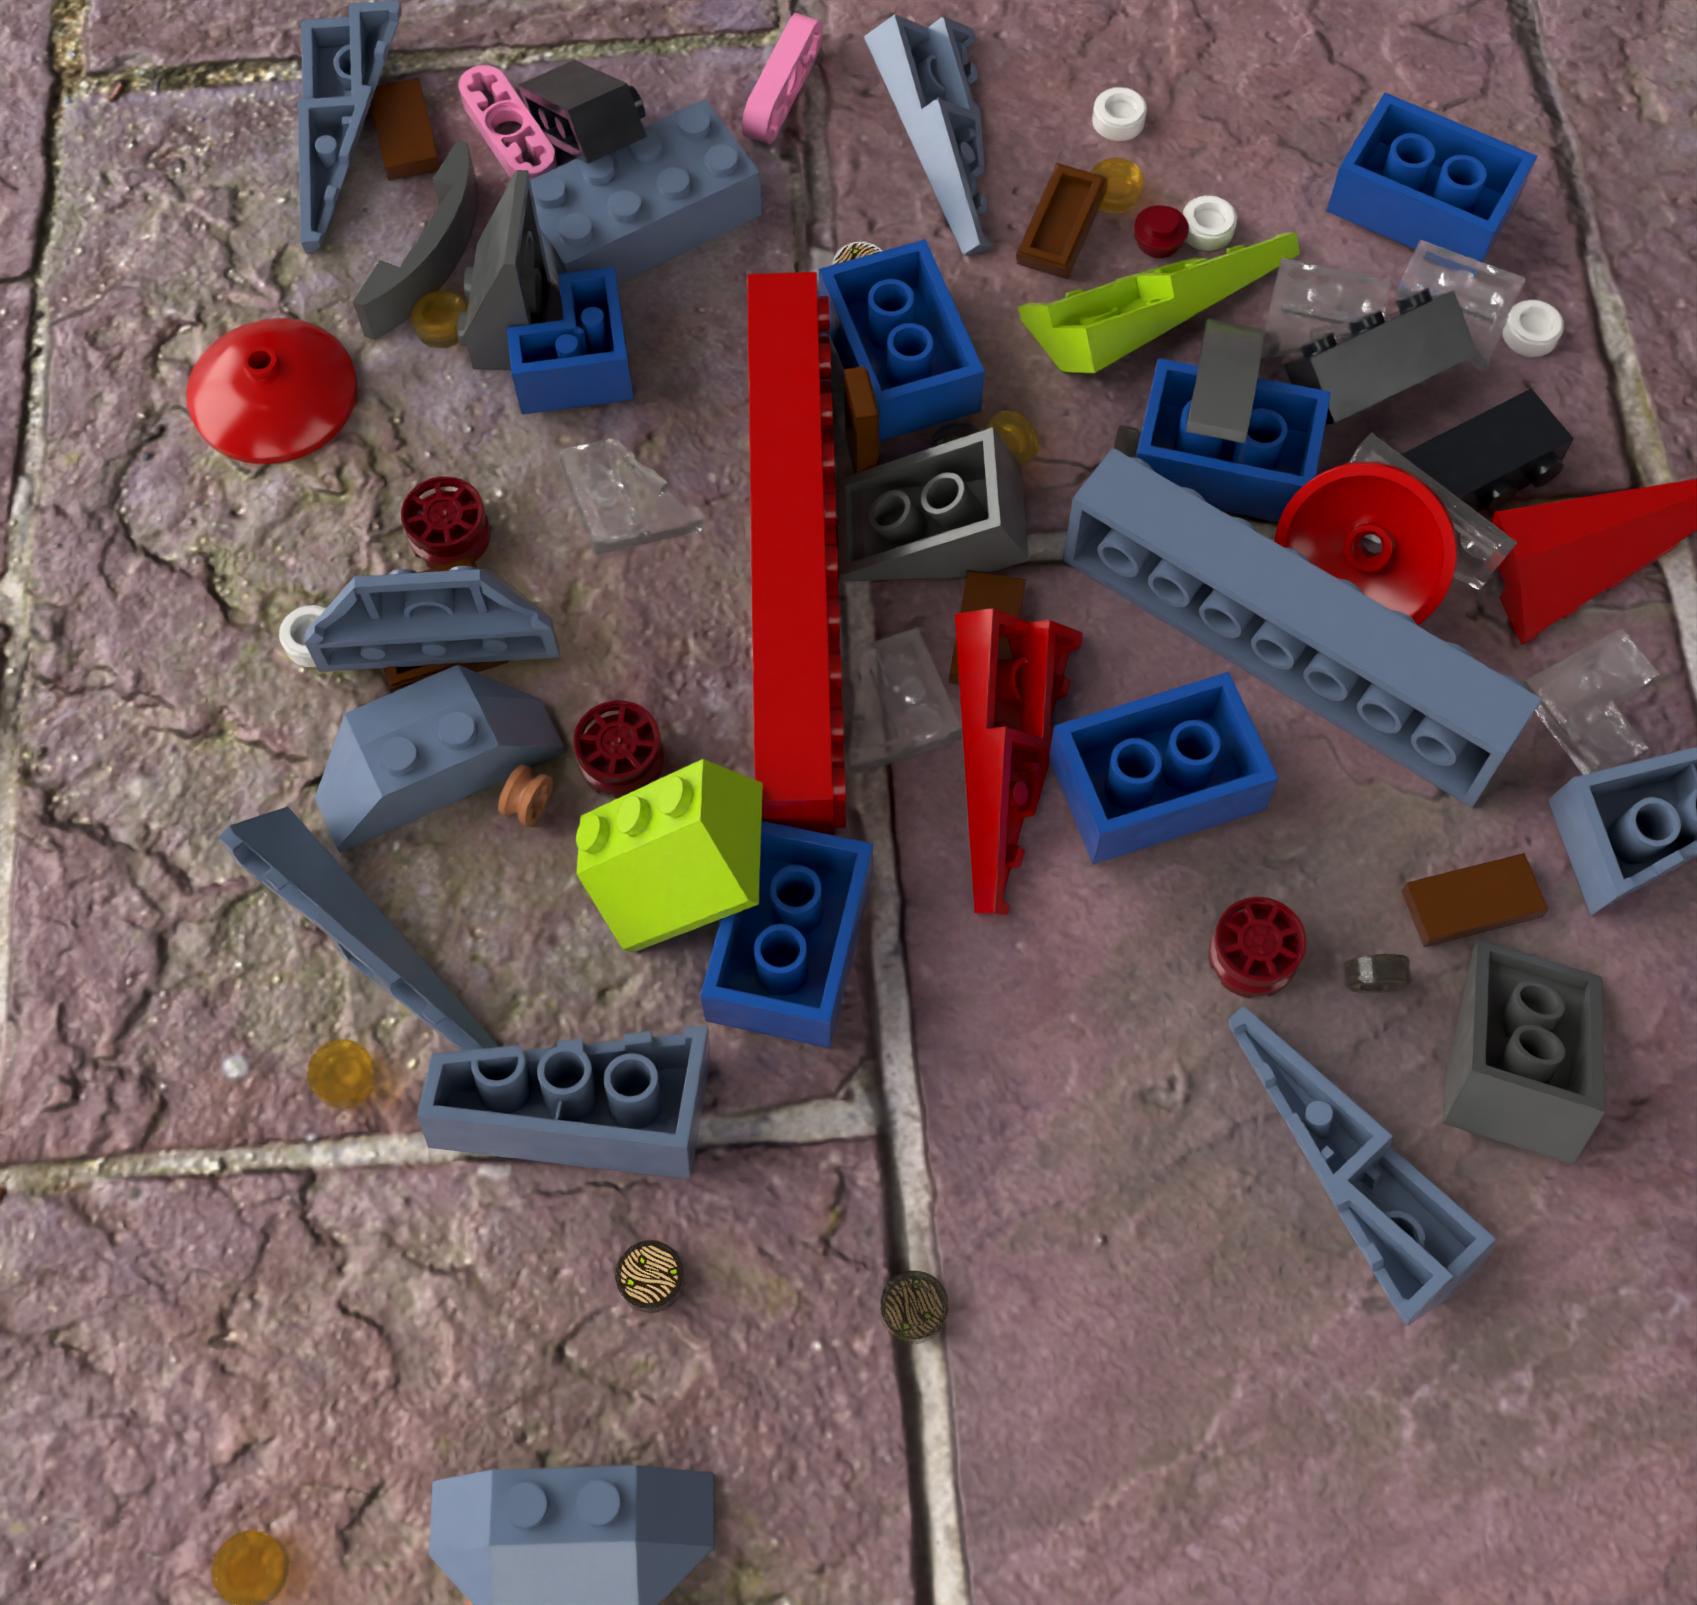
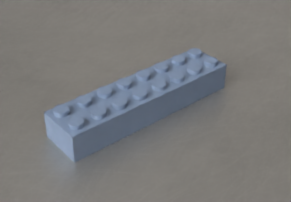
[1062,448,1542,808]

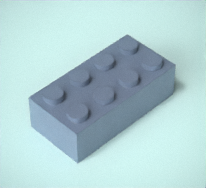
[530,99,762,285]

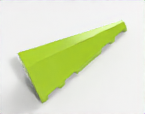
[1018,232,1300,373]

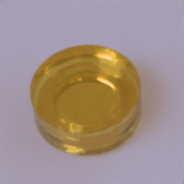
[1091,158,1144,213]
[412,291,467,348]
[981,410,1039,468]
[307,1039,377,1109]
[212,1530,290,1605]

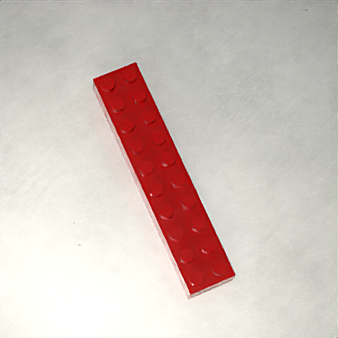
[747,272,846,835]

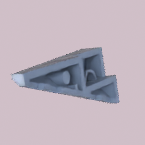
[298,0,402,254]
[864,14,991,256]
[218,806,500,1051]
[1228,1006,1496,1326]

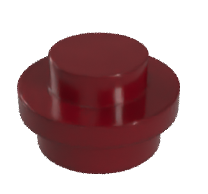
[1133,205,1189,258]

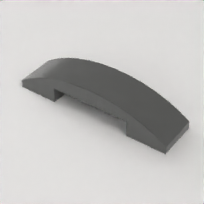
[353,139,478,340]
[1186,318,1264,443]

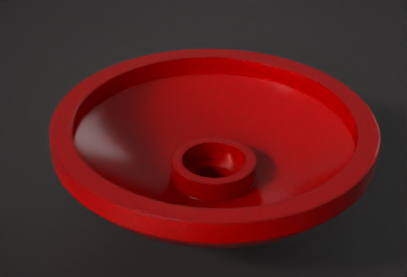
[186,318,358,464]
[1274,462,1458,625]

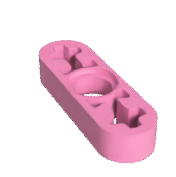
[742,13,823,144]
[459,65,557,180]

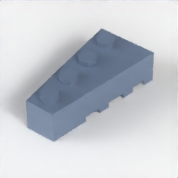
[1548,747,1697,916]
[417,1025,711,1179]

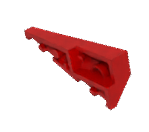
[1483,479,1697,645]
[955,608,1083,916]

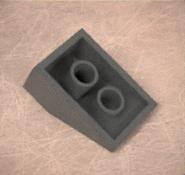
[457,170,551,370]
[835,427,1029,582]
[1443,938,1606,1165]

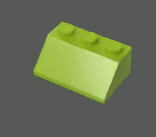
[576,759,763,953]

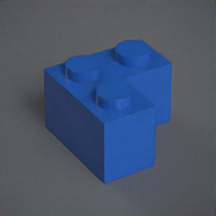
[506,267,634,415]

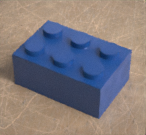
[1326,92,1537,276]
[819,239,985,441]
[1136,358,1331,522]
[1048,672,1279,865]
[700,821,873,1048]

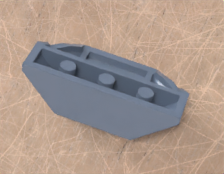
[305,566,560,672]
[315,664,566,853]
[429,1465,715,1605]

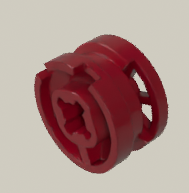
[401,476,491,568]
[573,700,664,799]
[1208,897,1307,998]

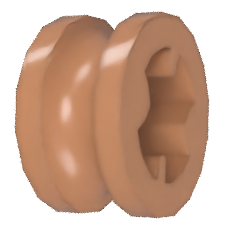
[498,764,553,827]

